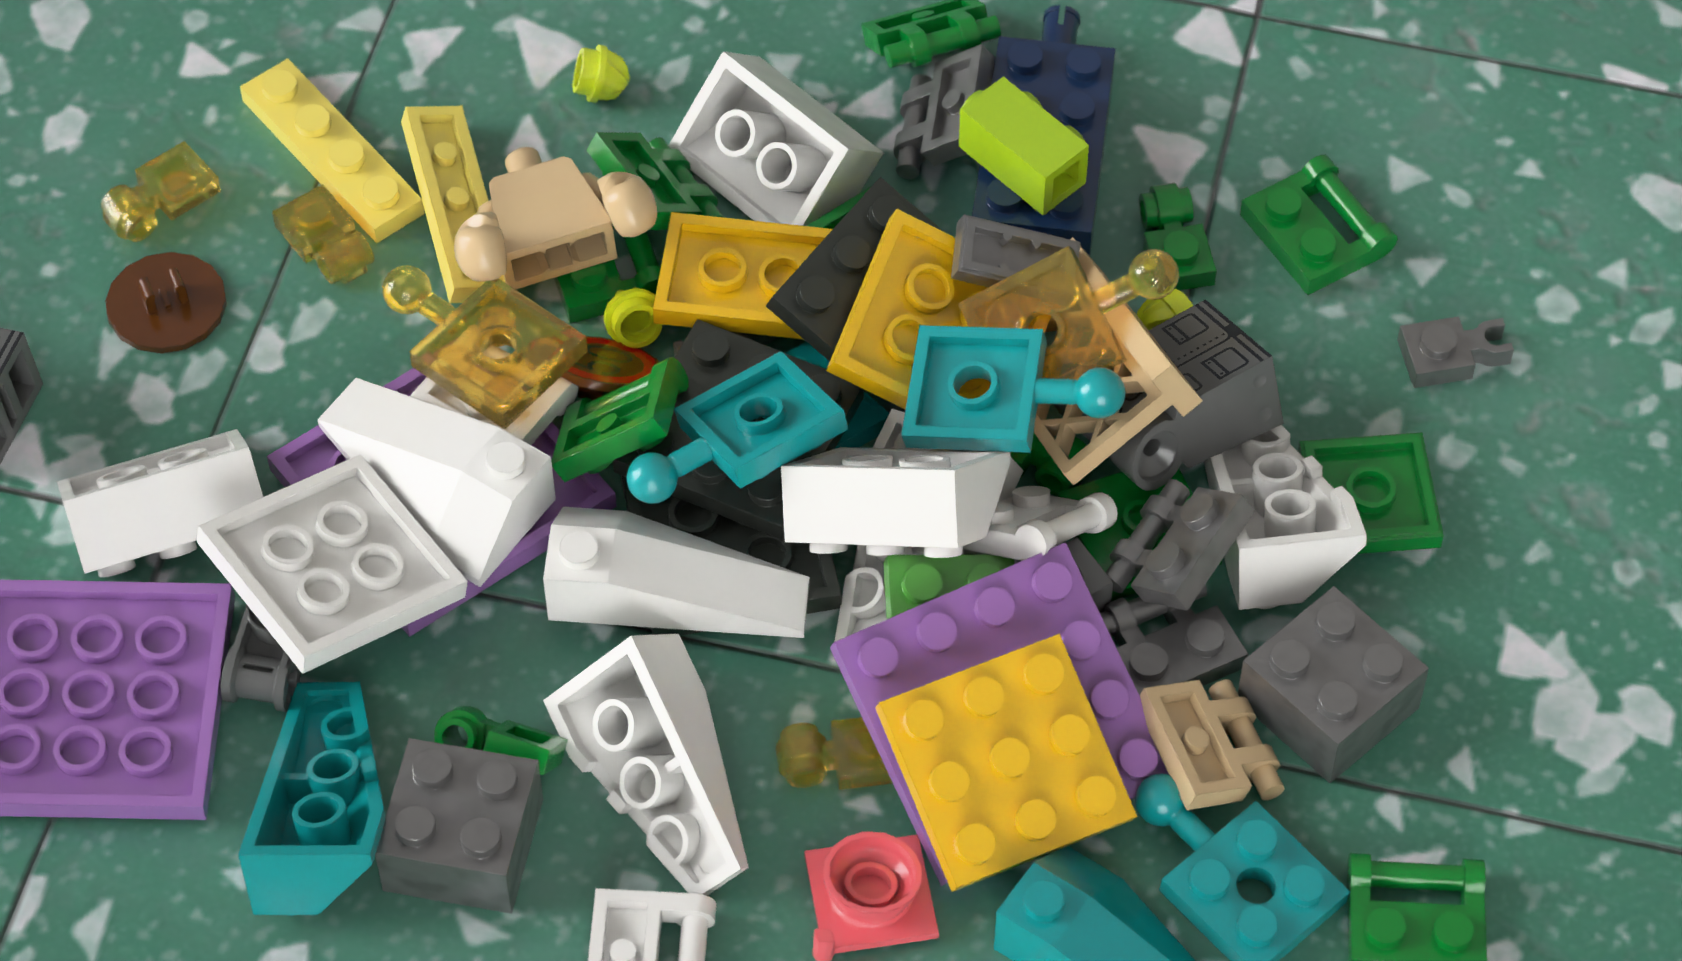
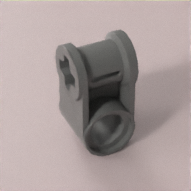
[221,604,301,712]

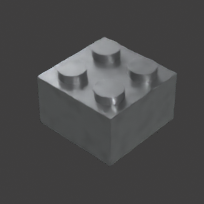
[1238,586,1429,783]
[375,738,543,914]

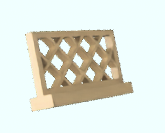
[1034,237,1203,485]

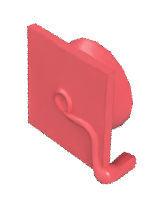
[804,831,939,961]

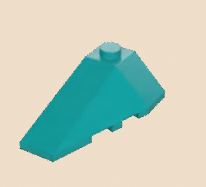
[238,682,386,916]
[994,846,1196,961]

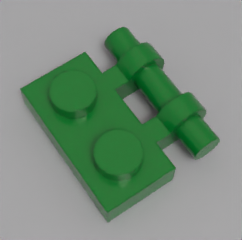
[861,0,1001,68]
[586,132,725,231]

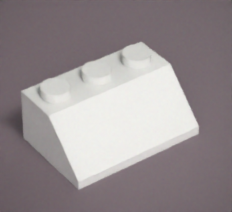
[669,51,884,226]
[57,429,263,577]
[781,447,1011,558]

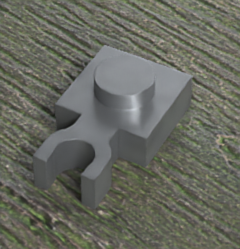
[1397,316,1514,388]

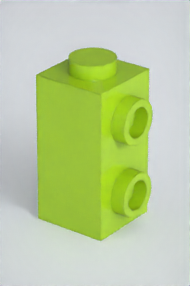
[959,76,1089,215]

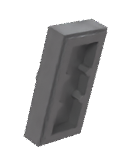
[951,214,1080,306]

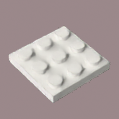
[197,454,468,674]

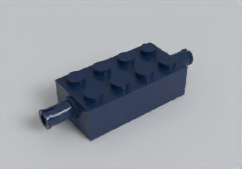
[972,5,1116,257]

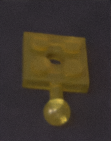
[958,246,1179,406]
[382,265,588,429]

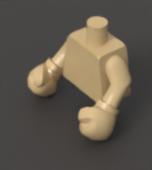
[454,147,657,292]

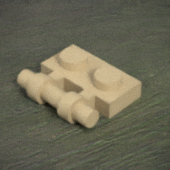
[1139,680,1285,810]

